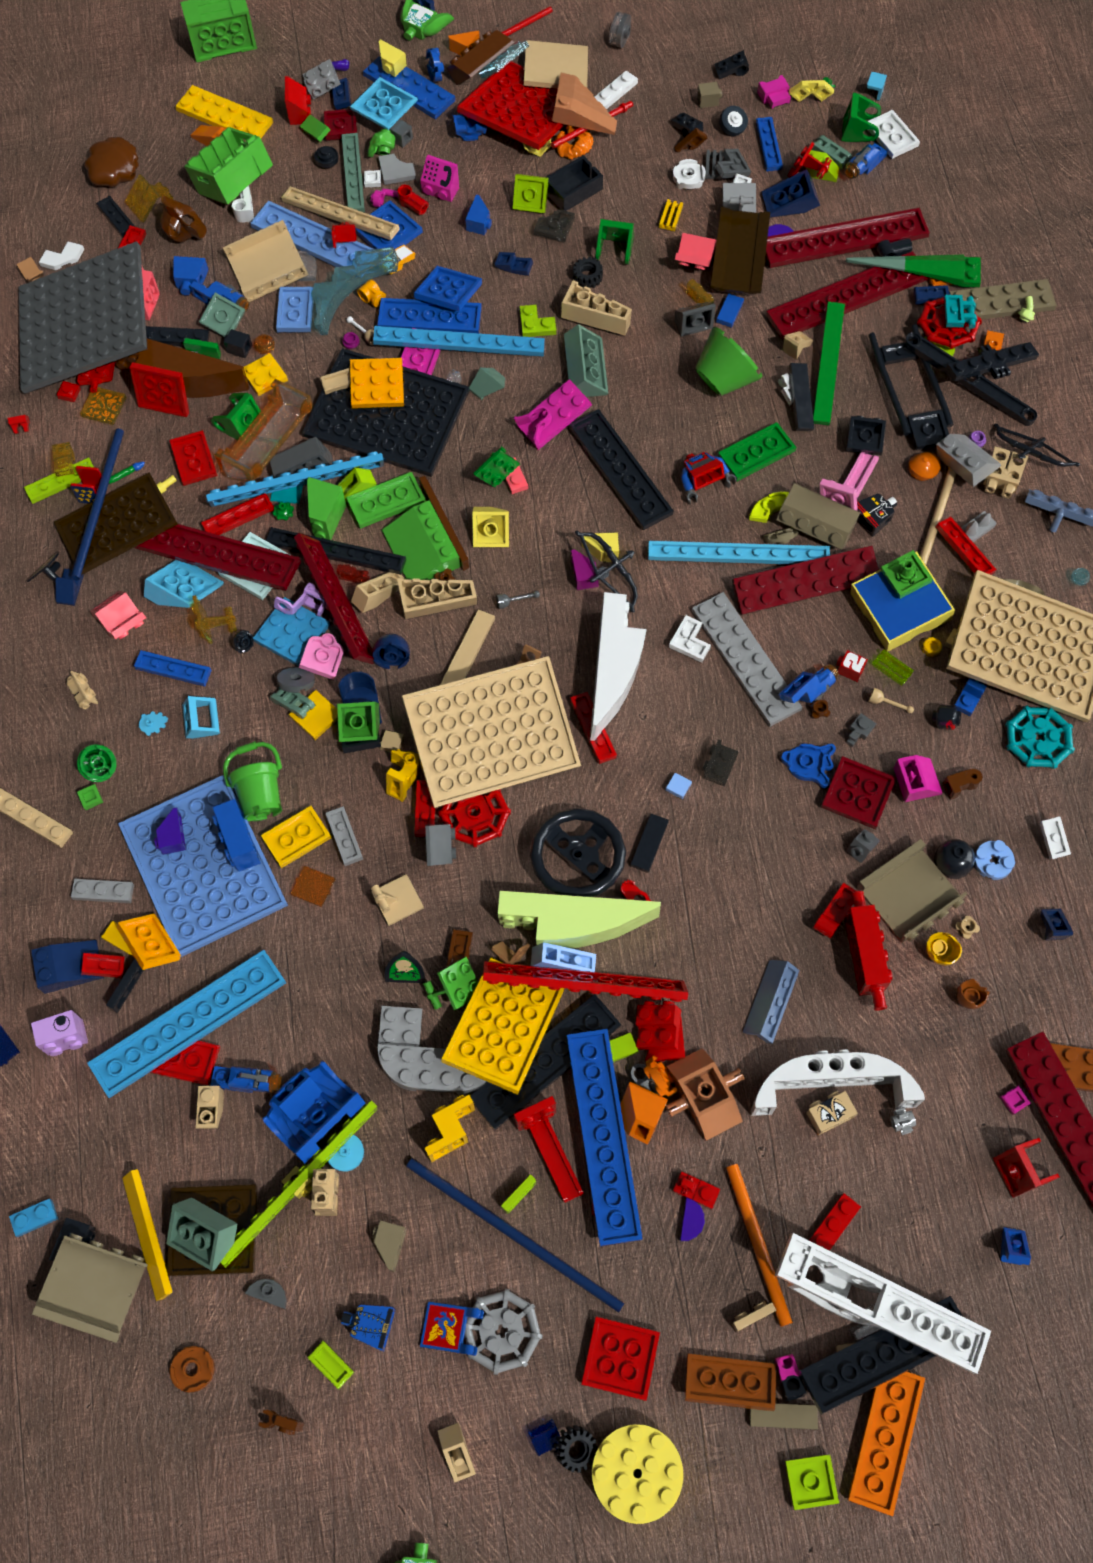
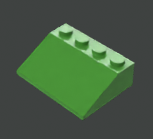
[382,500,460,580]

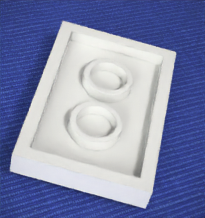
[867,110,920,159]

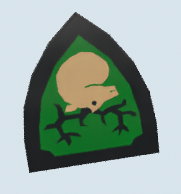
[27,551,61,584]
[385,951,425,983]

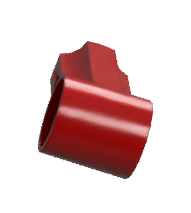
[398,184,429,215]

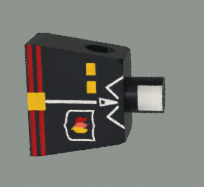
[857,494,897,537]

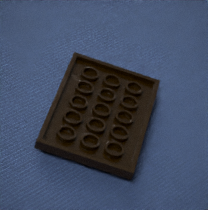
[54,472,178,575]

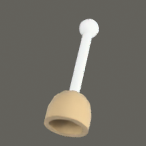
[347,316,374,345]

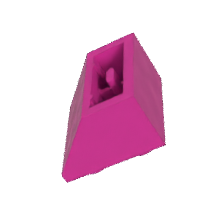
[893,755,942,802]

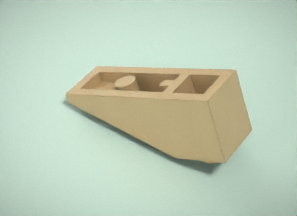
[351,572,405,613]

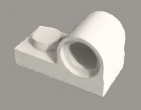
[232,185,254,223]

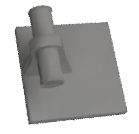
[723,183,756,213]

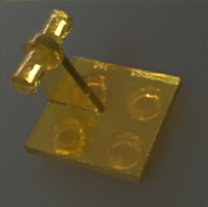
[125,174,173,222]
[191,595,237,644]

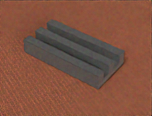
[705,150,723,180]

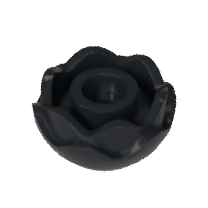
[232,630,254,653]

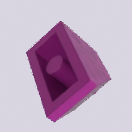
[571,549,599,590]

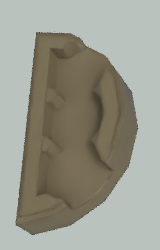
[763,527,798,544]

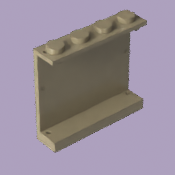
[857,839,967,943]
[32,1233,148,1343]

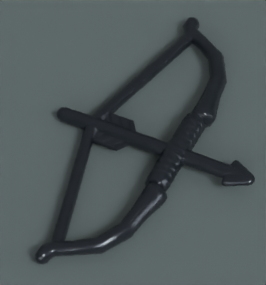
[993,423,1080,467]
[575,530,638,613]

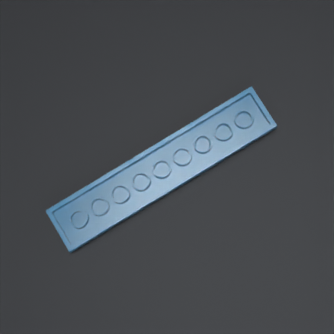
[206,452,384,507]
[87,950,286,1098]

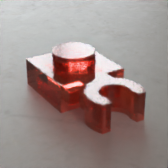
[337,564,370,583]

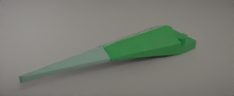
[846,254,981,288]

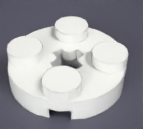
[673,159,706,189]

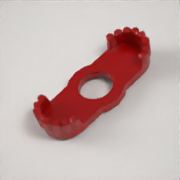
[621,880,651,901]

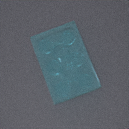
[479,40,529,78]

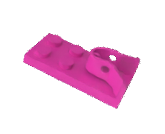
[514,379,592,450]

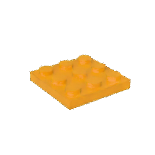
[350,358,404,408]

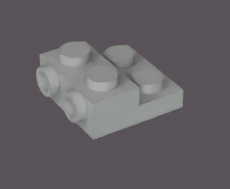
[303,59,341,100]

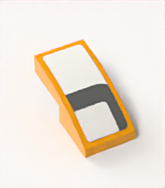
[379,245,416,274]

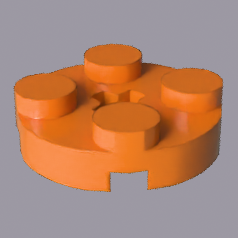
[643,1056,677,1096]

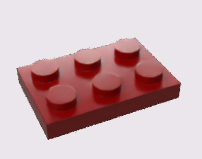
[169,430,218,486]

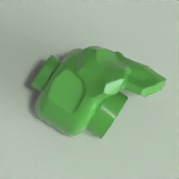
[368,129,395,157]

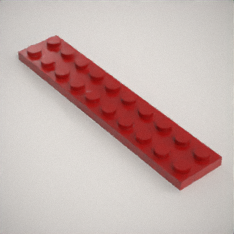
[483,961,688,1002]

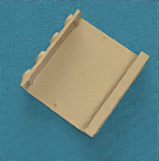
[223,220,308,303]

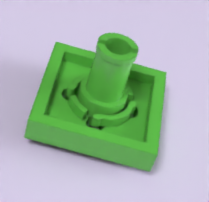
[881,550,933,599]

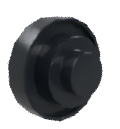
[314,146,338,168]

